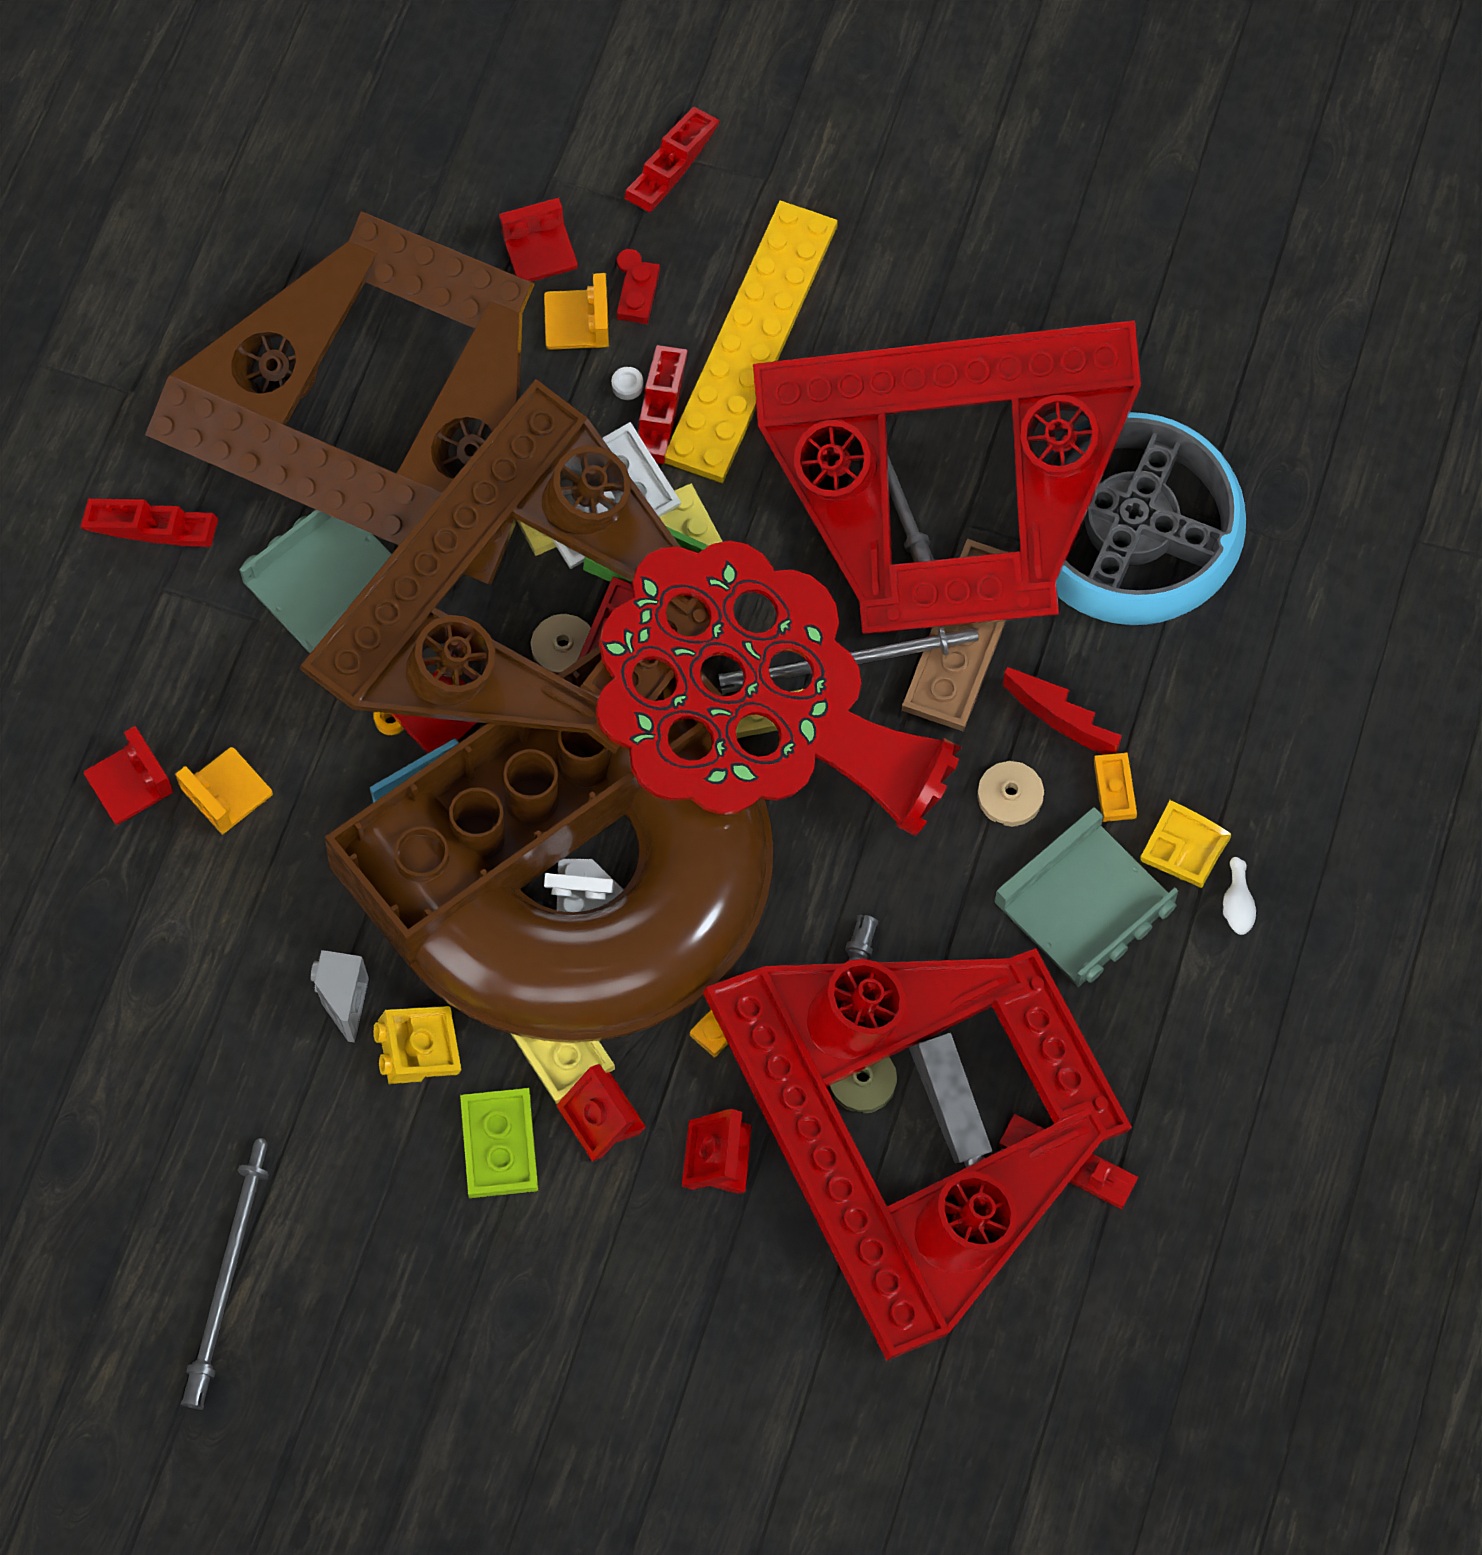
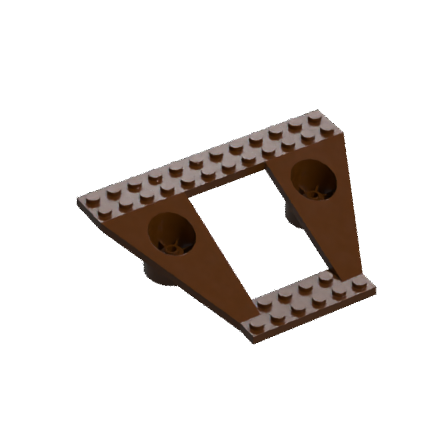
[145,211,534,584]
[300,379,710,754]

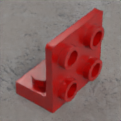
[499,197,578,282]
[391,670,477,754]
[84,726,174,825]

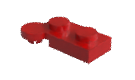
[617,249,660,324]

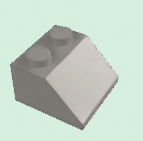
[311,950,369,1043]

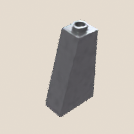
[909,1033,992,1167]

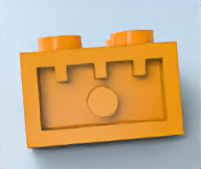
[544,273,609,350]
[175,747,273,835]

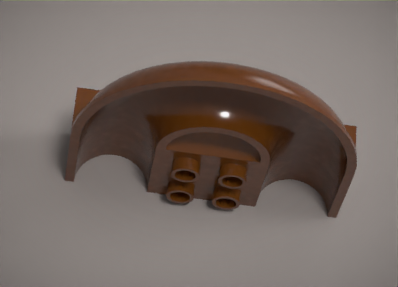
[325,646,773,1042]

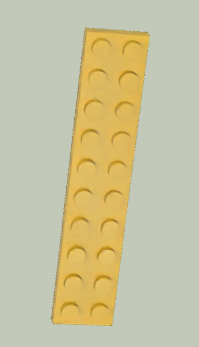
[665,201,838,483]

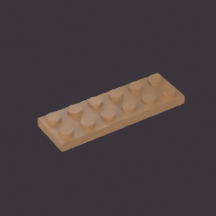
[902,539,1008,732]

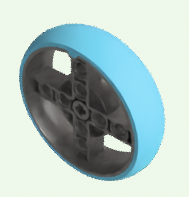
[1041,412,1246,625]

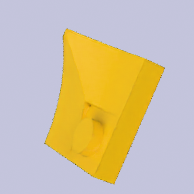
[1141,800,1231,888]

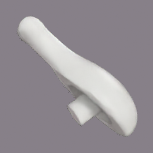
[1223,857,1256,935]

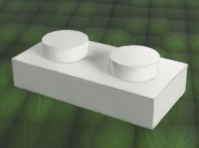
[544,873,615,900]

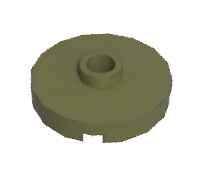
[829,1057,897,1113]

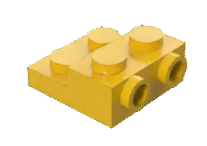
[373,1006,461,1084]

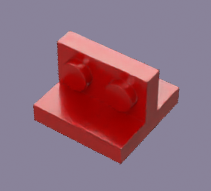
[556,1064,646,1161]
[682,1109,752,1194]

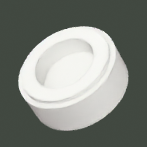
[611,367,643,400]

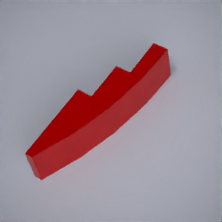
[624,107,720,213]
[638,345,688,464]
[80,499,218,547]
[1003,667,1122,755]

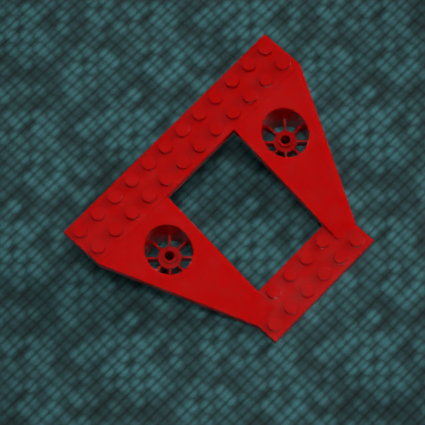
[753,320,1141,634]
[703,948,1132,1361]

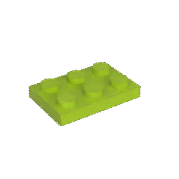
[460,1088,538,1198]

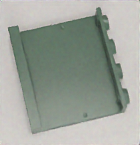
[239,510,392,653]
[995,807,1178,987]

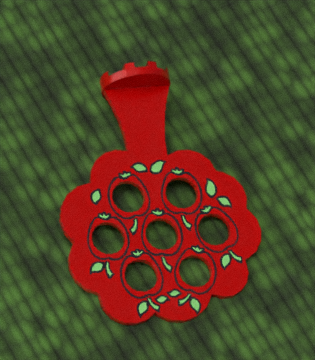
[596,541,962,836]

